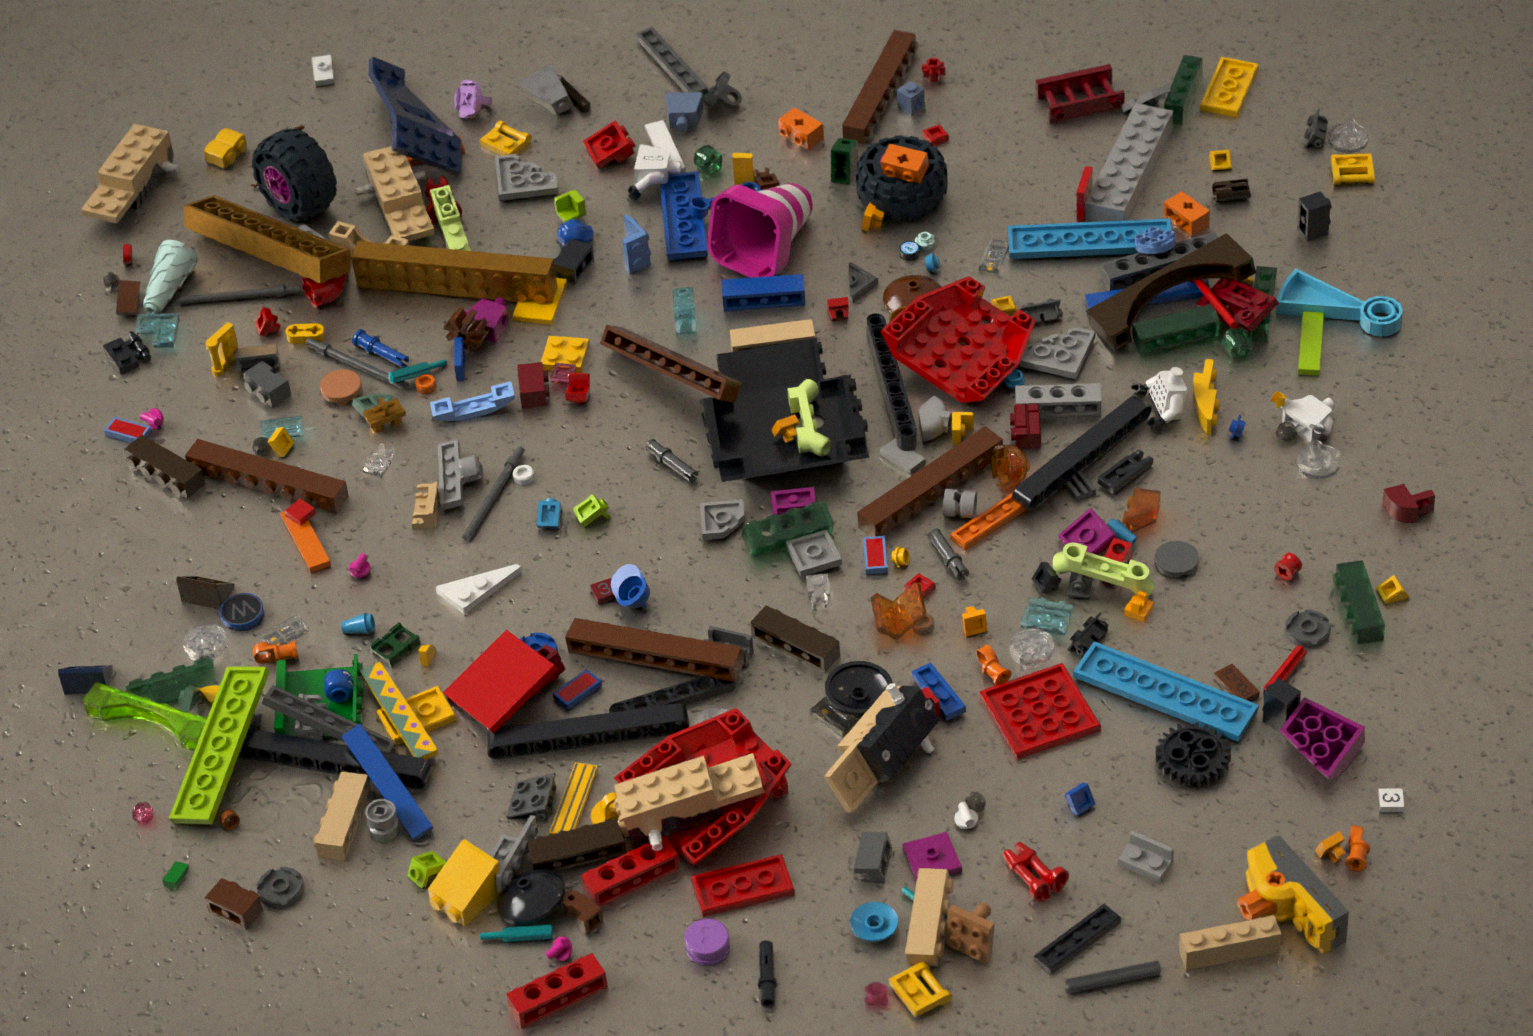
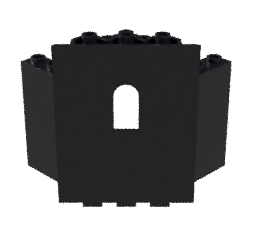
[699,338,869,482]

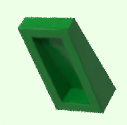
[162,861,189,889]

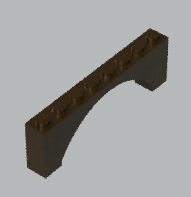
[1086,233,1256,351]

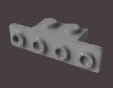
[490,815,539,893]

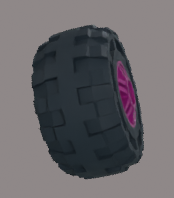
[252,129,337,221]
[855,135,948,221]

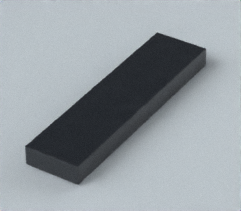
[1034,903,1121,975]

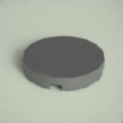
[1155,541,1199,578]
[1285,610,1331,648]
[257,867,304,909]

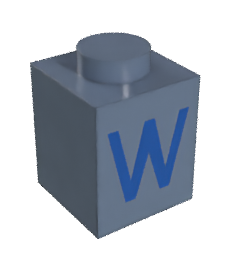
[897,81,925,116]

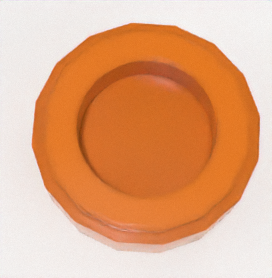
[415,374,436,394]

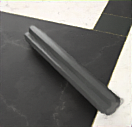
[1066,961,1161,993]

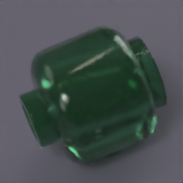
[694,145,723,174]
[1221,328,1253,360]

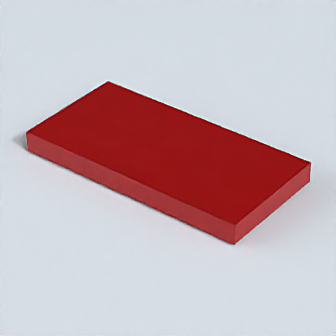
[691,854,795,917]

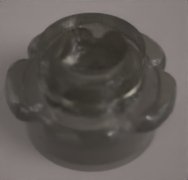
[103,272,120,291]
[1276,422,1297,442]
[252,437,272,456]
[965,791,986,814]

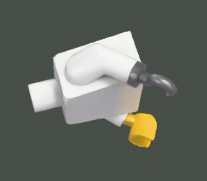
[1270,391,1335,444]

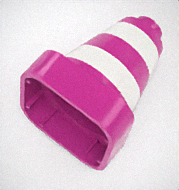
[707,183,813,278]

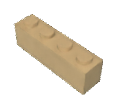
[730,319,815,352]
[313,772,371,861]
[905,868,954,966]
[1179,915,1281,971]

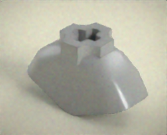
[918,396,952,442]

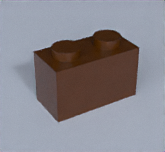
[205,878,263,930]

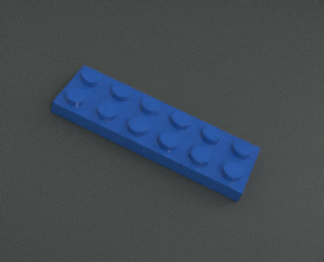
[660,171,708,260]

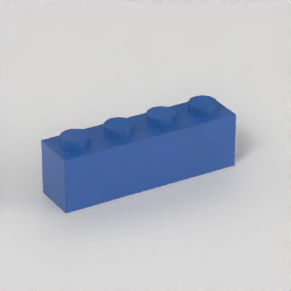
[722,274,806,311]

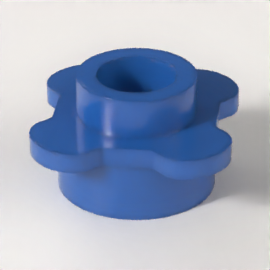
[1228,415,1246,439]

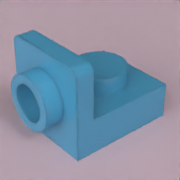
[536,498,563,529]

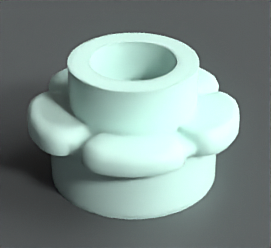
[915,232,935,250]

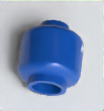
[324,669,353,703]

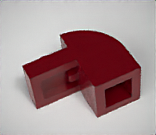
[1382,484,1435,523]

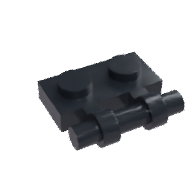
[102,331,151,375]

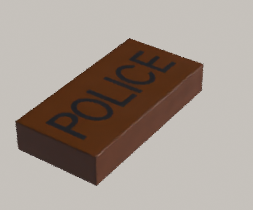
[1214,663,1260,702]

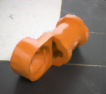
[253,640,299,664]
[976,644,1011,685]
[1345,825,1370,872]

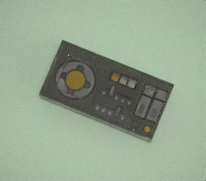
[810,697,859,737]

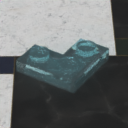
[135,313,180,348]

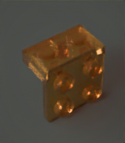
[871,582,926,640]

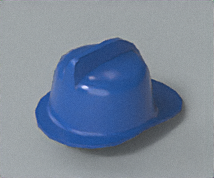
[611,564,650,609]

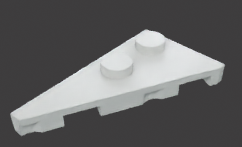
[435,564,521,614]

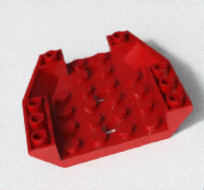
[881,276,1036,403]
[614,708,792,865]

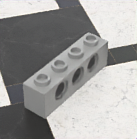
[1015,383,1102,418]

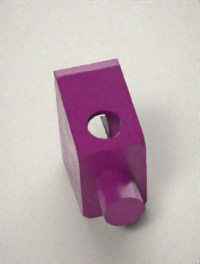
[466,297,508,343]

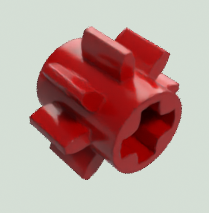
[922,58,946,82]

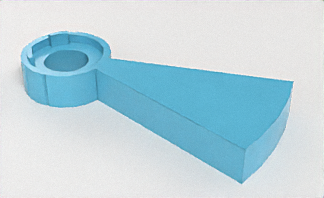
[1276,269,1403,336]

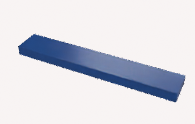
[1085,279,1211,309]
[341,724,434,841]

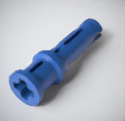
[352,329,410,368]

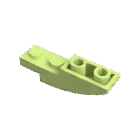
[430,185,471,251]

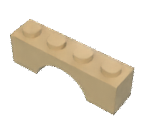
[329,221,409,257]

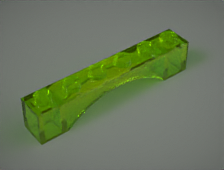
[82,682,207,751]

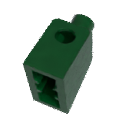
[831,138,858,185]

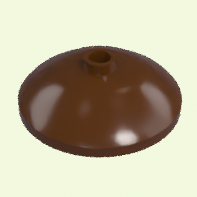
[883,275,942,313]

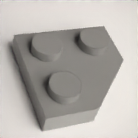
[1121,84,1171,113]
[700,499,745,540]

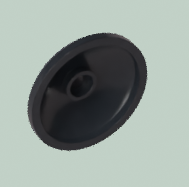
[825,661,893,716]
[497,869,565,925]

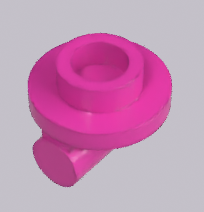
[140,408,164,429]
[349,553,371,578]
[546,937,572,961]

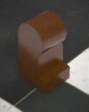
[562,890,604,936]

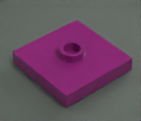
[1058,508,1118,555]
[902,832,962,883]

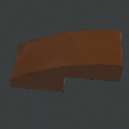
[116,280,141,316]

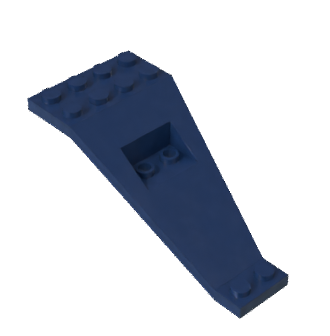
[369,57,462,176]

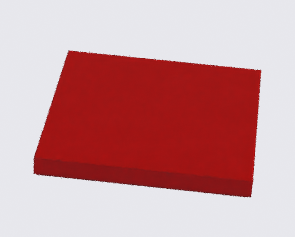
[443,630,558,734]
[979,663,1101,760]

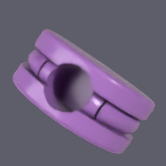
[684,919,730,965]

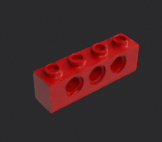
[581,835,680,907]
[506,953,608,1029]

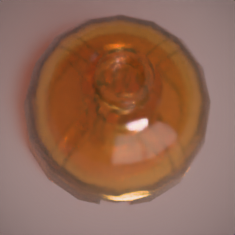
[991,444,1030,488]

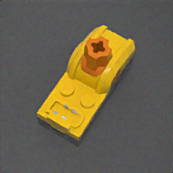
[1237,836,1349,954]

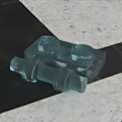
[1021,597,1074,635]

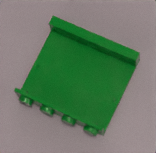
[274,654,364,739]

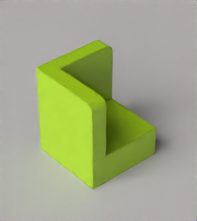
[554,189,586,222]

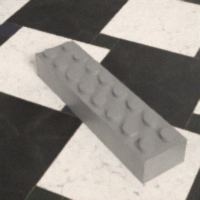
[1085,103,1173,222]

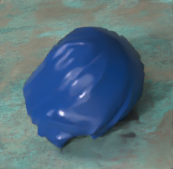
[556,219,594,246]

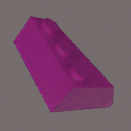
[1280,697,1365,780]

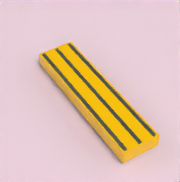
[549,762,598,835]

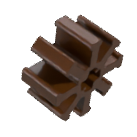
[443,307,490,352]

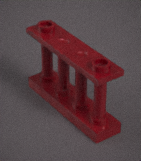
[1035,64,1125,124]

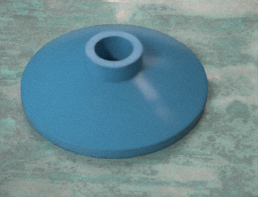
[850,902,898,942]

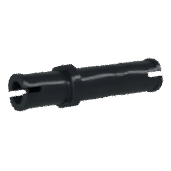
[758,941,777,1008]

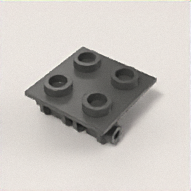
[506,773,557,821]

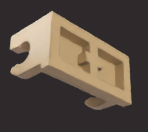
[411,482,440,528]

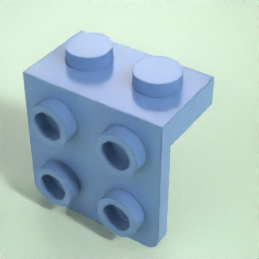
[622,214,651,274]

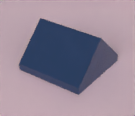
[58,665,112,695]

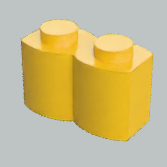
[203,128,247,168]

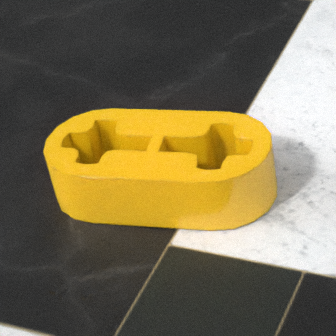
[285,323,325,344]

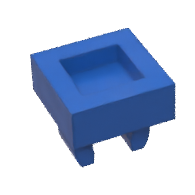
[1064,782,1096,815]

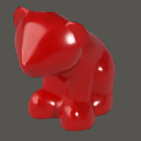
[300,273,348,308]

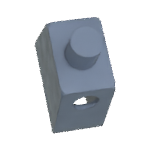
[665,92,704,132]

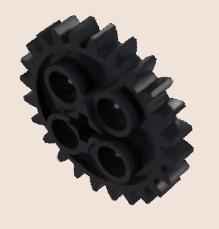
[1155,722,1231,787]

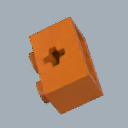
[778,107,824,150]
[881,144,929,184]
[1164,191,1210,237]

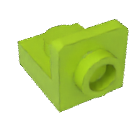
[572,494,611,527]
[407,851,446,888]

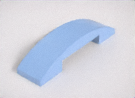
[430,381,515,421]

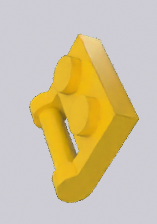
[479,120,532,156]
[1331,153,1375,185]
[205,322,239,377]
[889,962,953,1018]

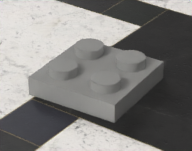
[786,529,842,577]

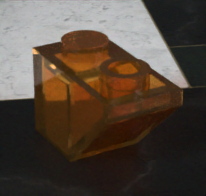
[1123,488,1161,533]

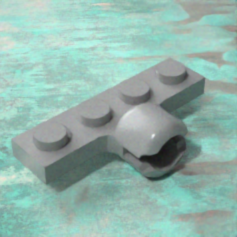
[437,439,483,510]

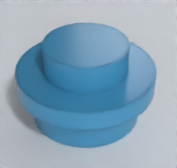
[925,253,940,273]
[1004,369,1025,389]

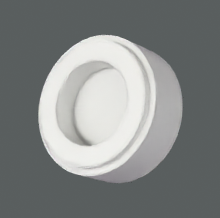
[513,465,535,485]

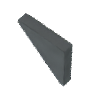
[849,262,879,303]

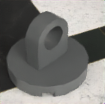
[704,72,742,109]

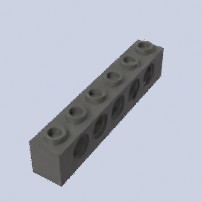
[1101,232,1218,291]

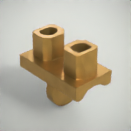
[363,397,406,433]

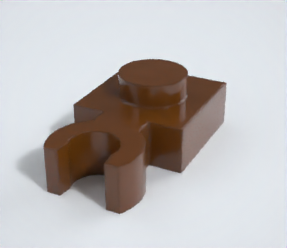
[754,167,780,190]

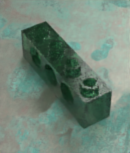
[742,501,834,558]

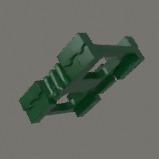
[369,622,421,667]

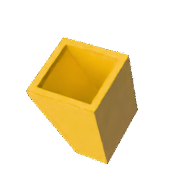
[428,839,501,927]

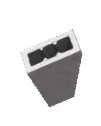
[518,64,574,115]

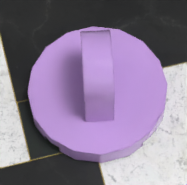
[455,79,492,119]

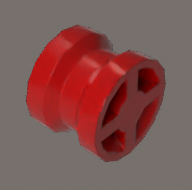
[1274,552,1302,581]

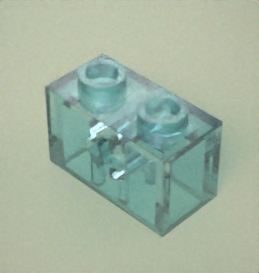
[673,287,697,335]

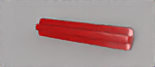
[1264,645,1307,690]

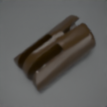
[1212,178,1251,202]

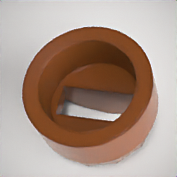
[219,809,240,830]

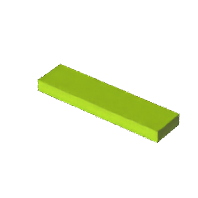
[1298,311,1324,376]

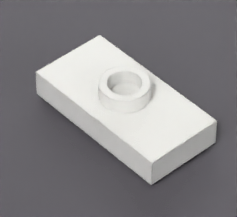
[312,55,334,86]

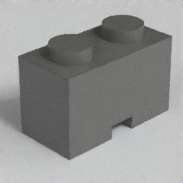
[243,360,291,407]

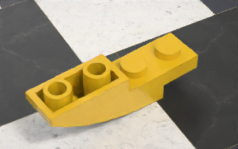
[1193,359,1220,435]

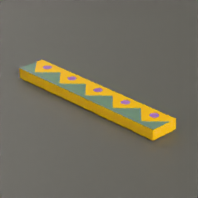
[360,662,439,760]

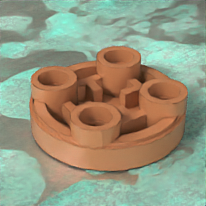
[320,369,363,406]

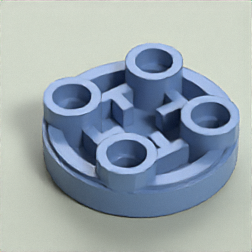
[1134,226,1176,254]

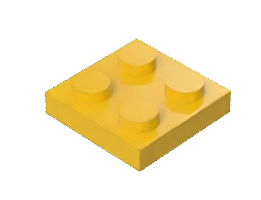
[541,336,590,373]

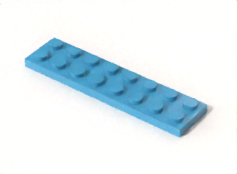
[1008,218,1172,259]
[1073,641,1259,742]

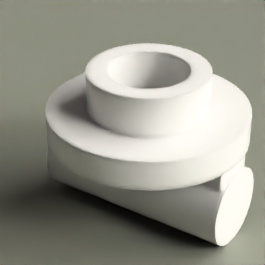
[954,802,978,829]

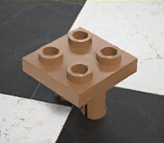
[945,902,995,964]

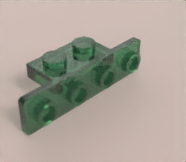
[126,658,214,706]

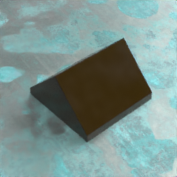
[176,576,234,609]

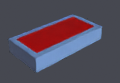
[104,417,152,443]
[863,536,888,575]

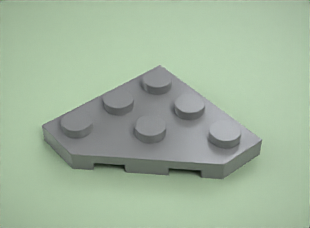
[495,154,558,201]
[1018,327,1095,379]

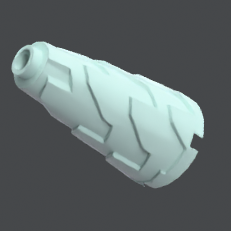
[143,240,198,315]

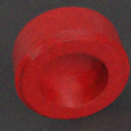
[123,244,132,264]

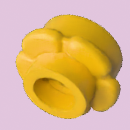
[892,546,910,568]

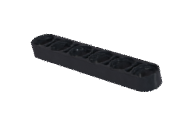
[609,676,737,713]

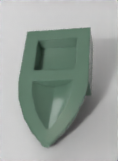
[352,393,393,417]
[178,685,200,712]

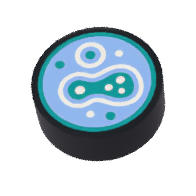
[899,241,920,260]

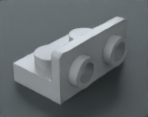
[1118,831,1174,883]

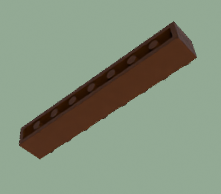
[842,30,918,144]
[600,325,742,402]
[857,426,1003,537]
[185,439,349,513]
[565,618,744,682]

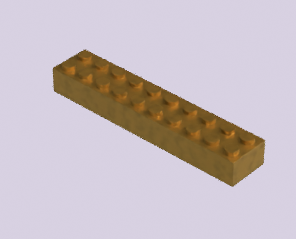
[184,195,350,283]
[351,241,558,304]

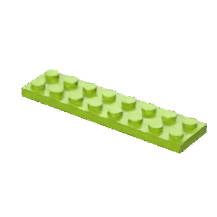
[169,666,270,824]

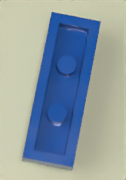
[911,662,966,721]

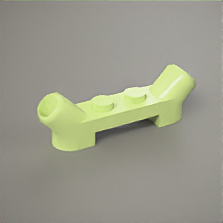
[787,379,831,457]
[1052,543,1154,596]

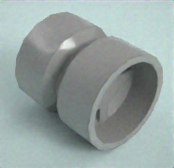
[943,488,977,519]
[365,799,400,843]

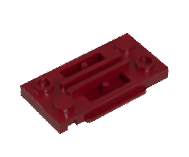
[1196,279,1279,332]

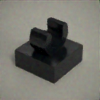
[1032,562,1062,594]

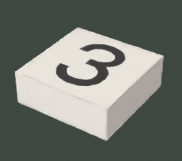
[1378,789,1404,812]

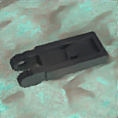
[1098,449,1154,494]

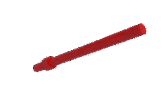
[1190,279,1238,329]

